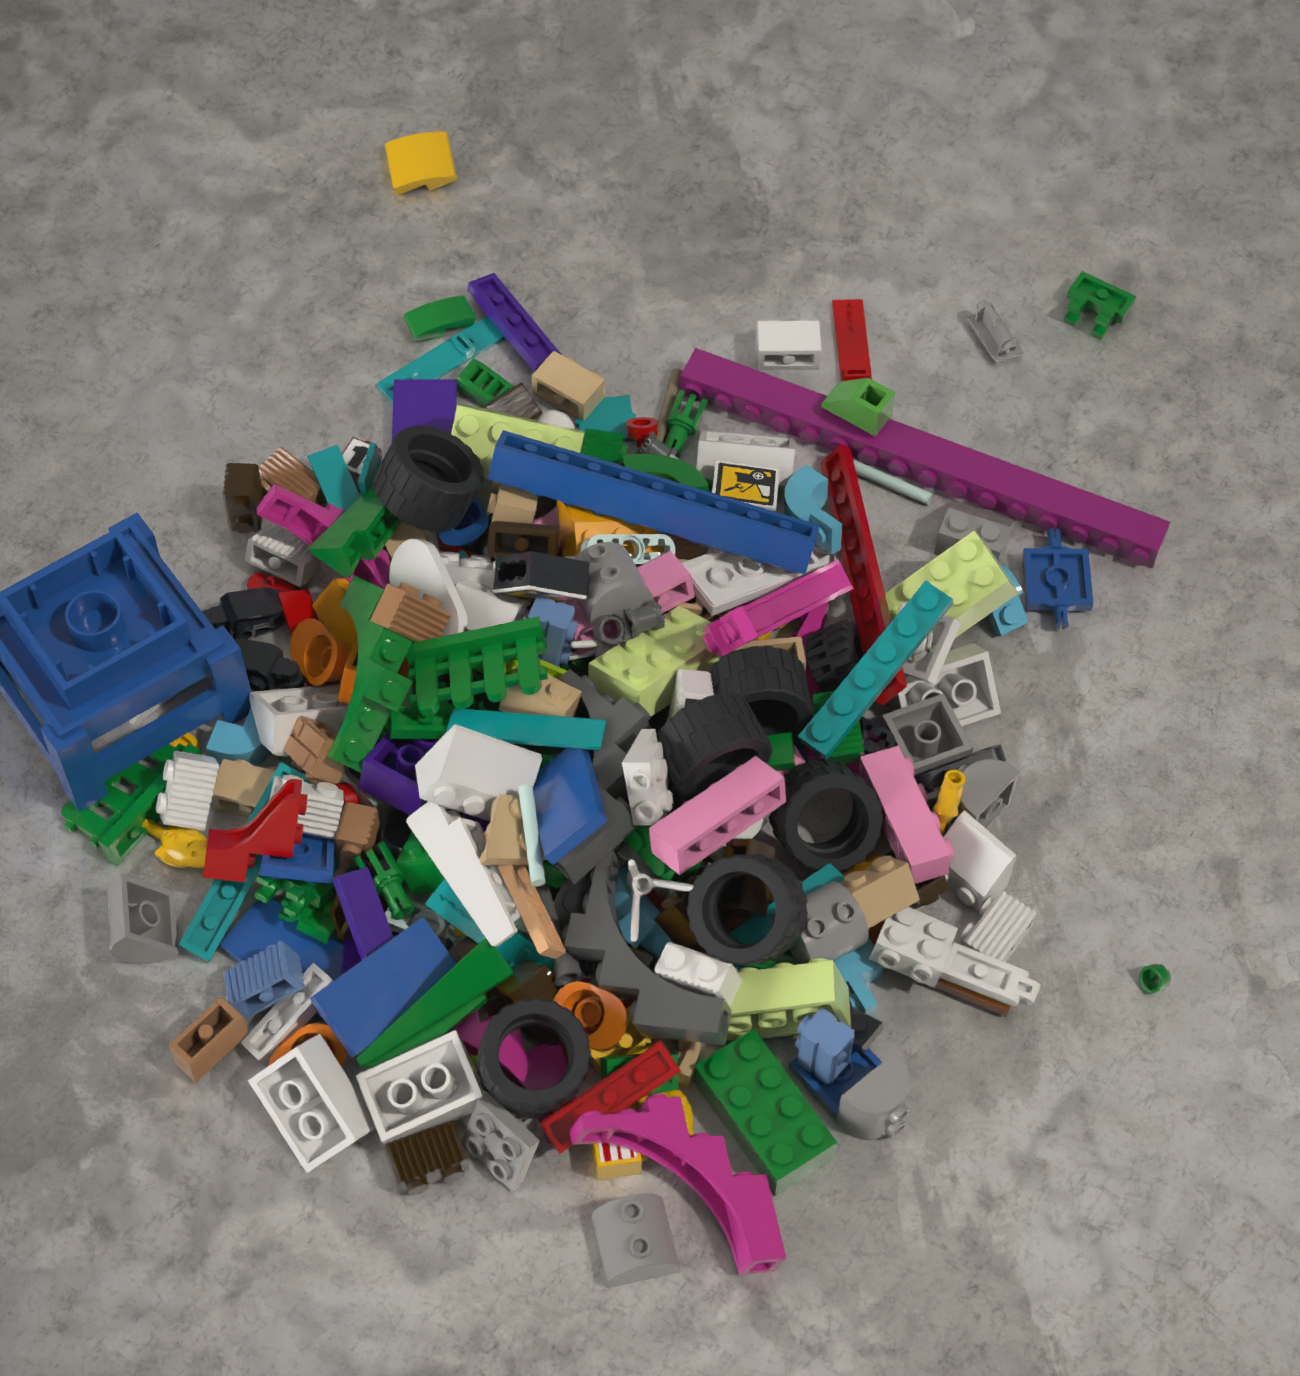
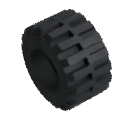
[806,619,863,693]

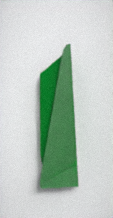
[308,485,402,577]
[356,938,513,1071]

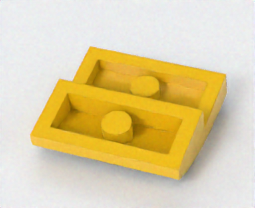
[385,131,457,195]

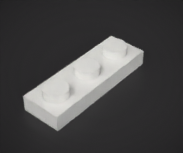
[241,963,334,1067]

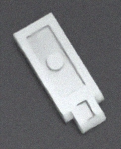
[940,942,1041,1006]

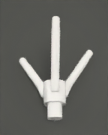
[627,860,694,942]

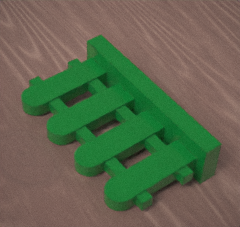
[406,616,548,716]
[61,730,202,866]

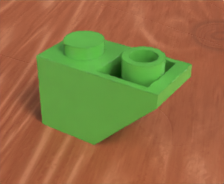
[821,378,896,436]

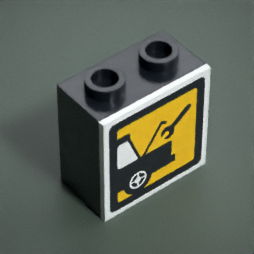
[711,460,779,512]
[493,551,590,603]

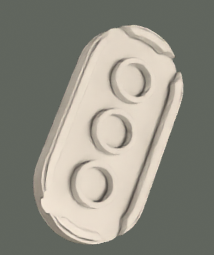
[389,539,467,636]

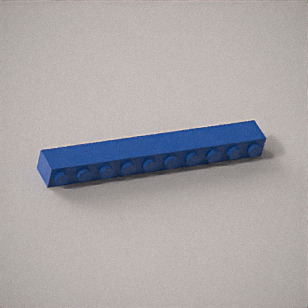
[488,430,820,574]

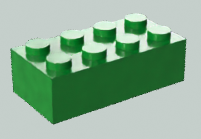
[693,1029,838,1196]

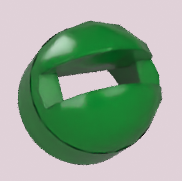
[1139,964,1171,994]

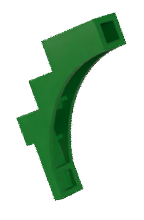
[327,576,413,772]

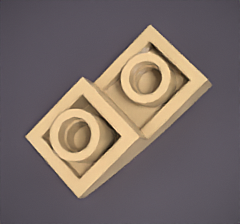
[678,1040,701,1090]

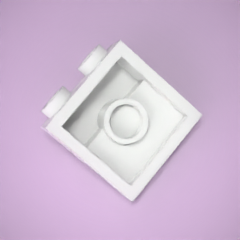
[622,729,673,825]
[869,907,958,987]

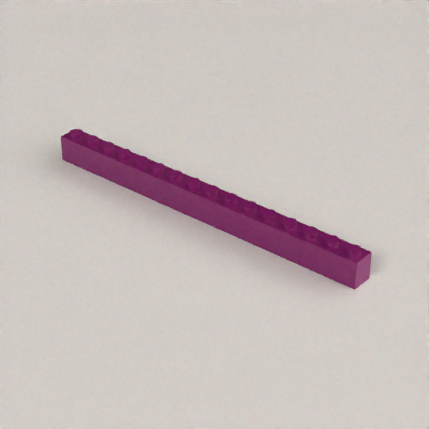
[680,348,1170,569]

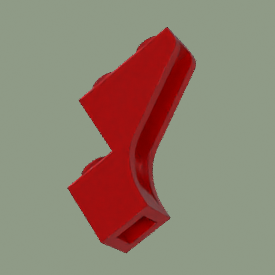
[203,779,308,882]

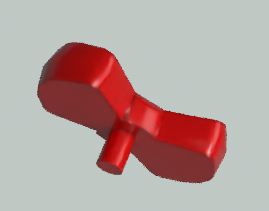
[247,572,297,592]

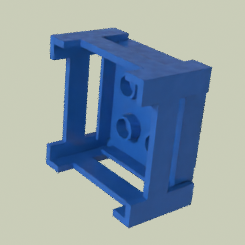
[0,512,251,812]

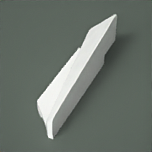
[406,801,521,946]

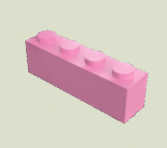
[566,551,695,655]
[859,746,954,884]
[649,756,786,875]

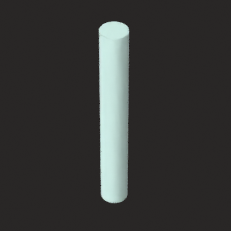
[853,459,933,505]
[519,784,545,886]

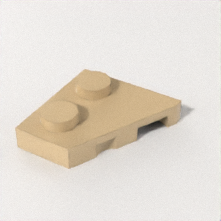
[479,795,546,865]

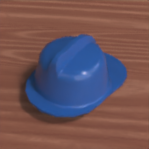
[438,496,489,548]

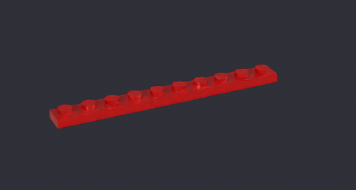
[820,444,907,705]

